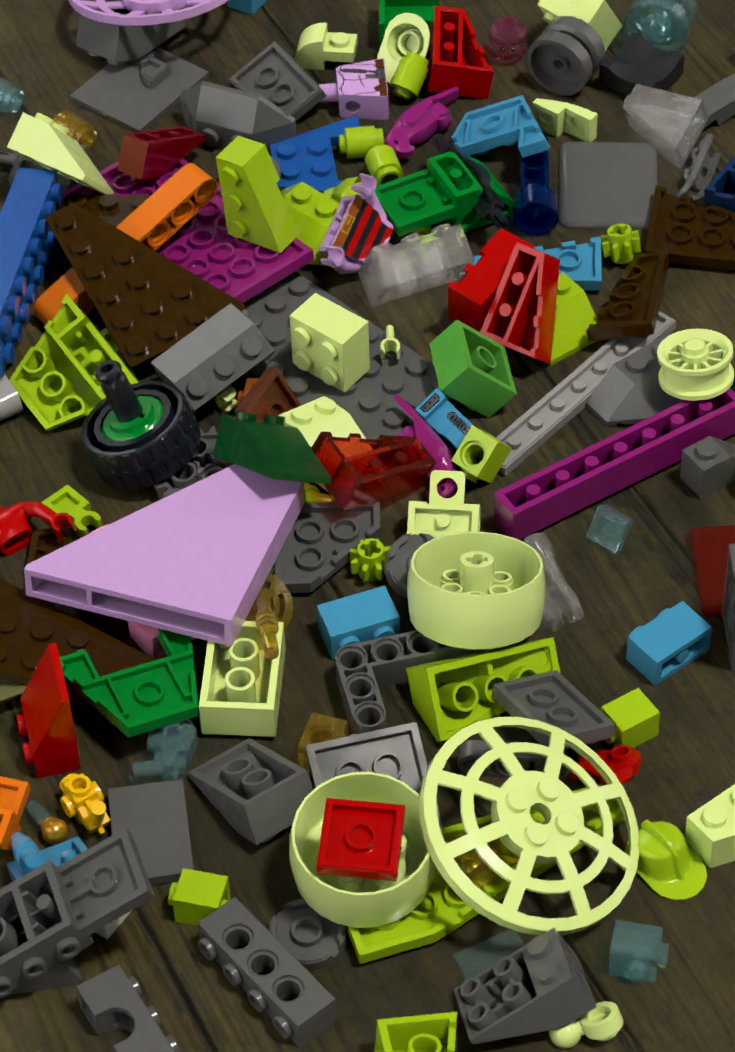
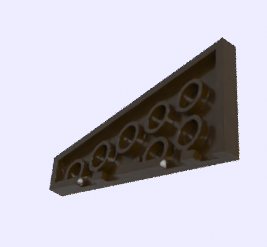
[644,185,735,270]

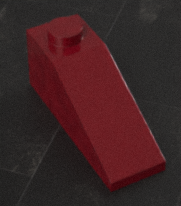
[117,125,206,183]

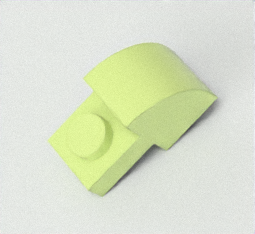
[294,23,358,70]

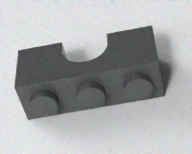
[76,965,180,1052]

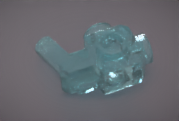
[133,719,198,781]

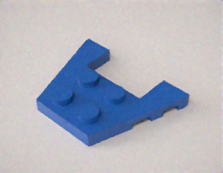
[270,116,360,193]

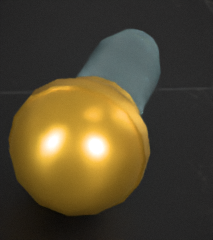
[26,800,68,844]

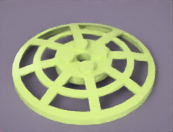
[419,717,639,936]

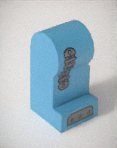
[415,388,473,452]

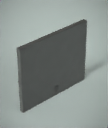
[70,47,209,132]

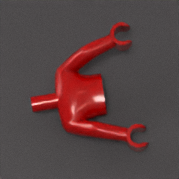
[0,501,77,555]

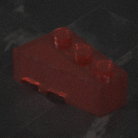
[311,431,437,511]

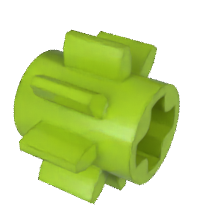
[601,223,641,264]
[350,538,390,582]

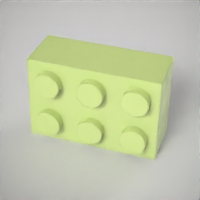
[199,621,286,737]

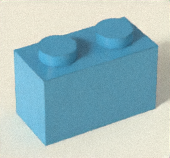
[317,586,400,660]
[626,601,712,686]

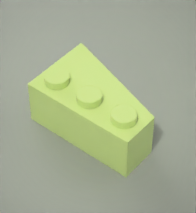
[685,784,735,868]

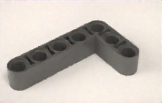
[335,630,510,734]

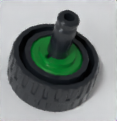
[81,360,201,490]

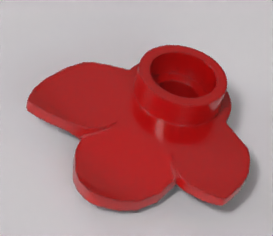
[571,745,642,786]

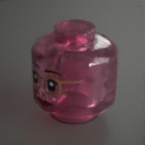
[488,16,528,62]

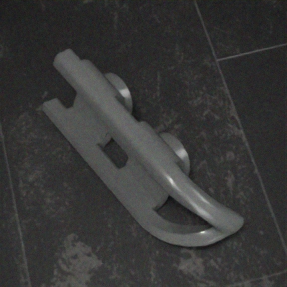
[676,134,721,201]

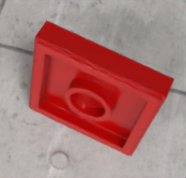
[316,798,405,881]

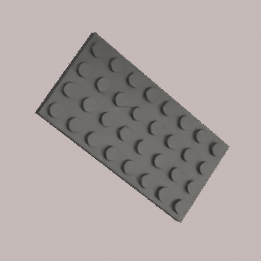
[243,271,457,460]

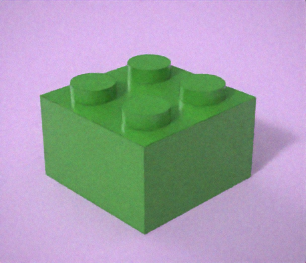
[429,320,517,418]

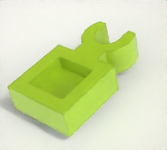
[41,484,102,538]

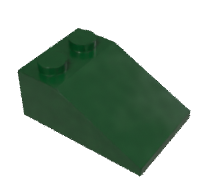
[214,410,331,484]

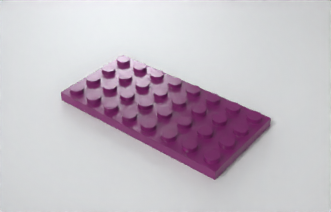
[59,159,314,303]

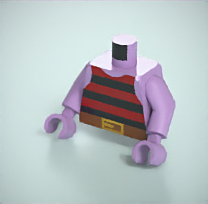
[318,173,400,274]

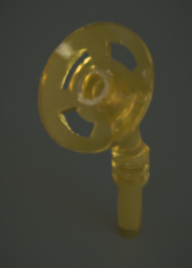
[245,573,293,660]

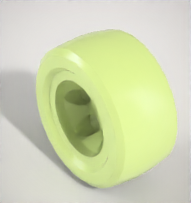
[407,532,546,650]
[289,772,436,928]

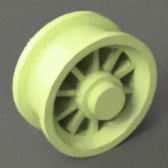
[657,329,734,401]

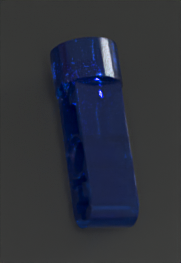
[513,134,559,236]

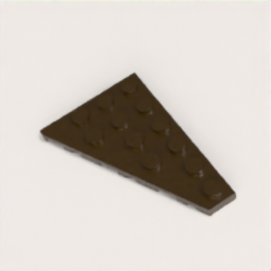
[45,203,248,374]

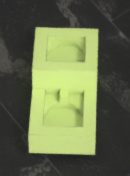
[533,99,598,142]

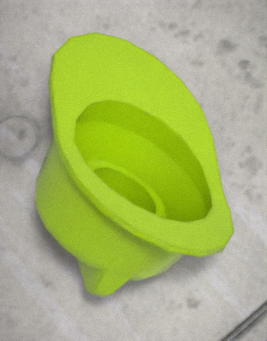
[625,819,707,901]

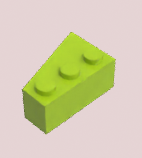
[216,135,303,253]

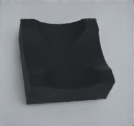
[599,32,685,106]

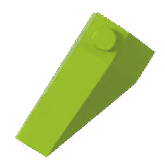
[406,637,560,742]

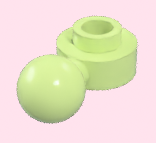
[549,1001,624,1049]

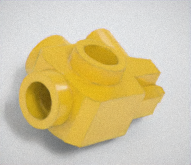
[59,773,111,835]

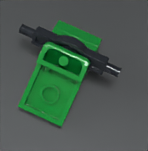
[375,133,513,237]

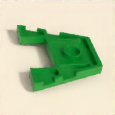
[60,628,198,738]

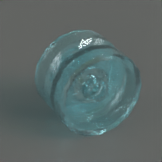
[623,0,698,52]

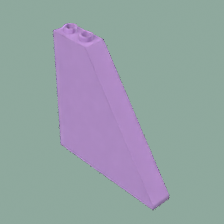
[24,464,304,647]

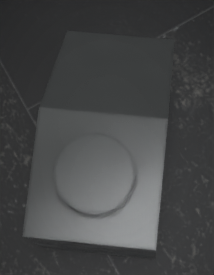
[680,436,735,499]

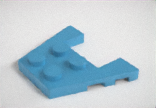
[451,95,549,157]

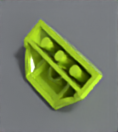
[280,181,340,266]

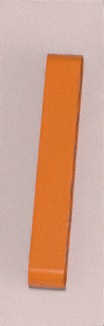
[33,163,218,325]

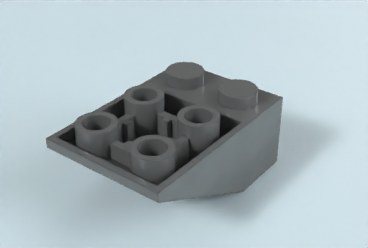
[453,928,597,1044]

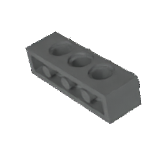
[198,897,337,1048]

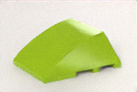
[9,294,139,431]

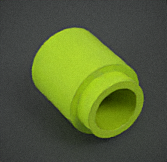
[390,52,429,100]
[338,126,384,159]
[365,145,403,186]

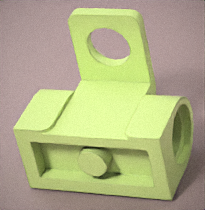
[407,470,481,538]

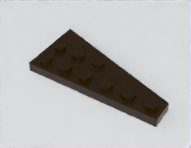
[0,579,199,720]

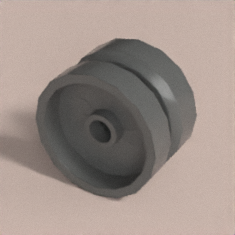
[527,16,605,96]

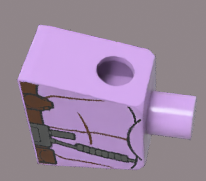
[319,59,389,120]

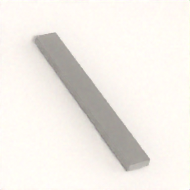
[479,311,676,477]

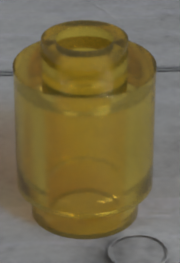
[53,110,97,150]

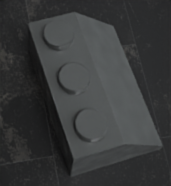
[150,303,275,414]

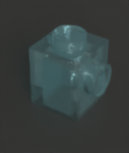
[608,920,669,982]

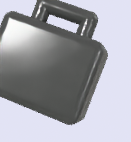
[558,142,658,229]

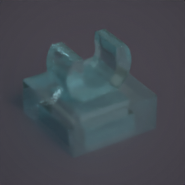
[586,503,633,553]

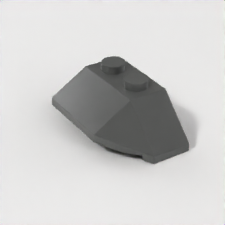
[180,81,297,154]
[586,335,684,427]

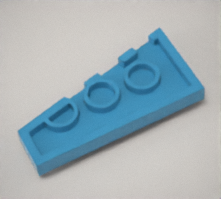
[471,236,602,290]

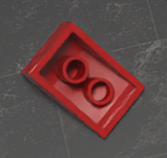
[16,643,81,779]

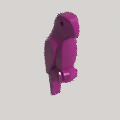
[384,87,459,159]
[393,394,458,499]

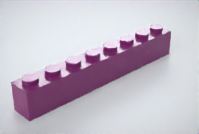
[494,388,735,540]

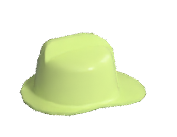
[377,13,430,83]

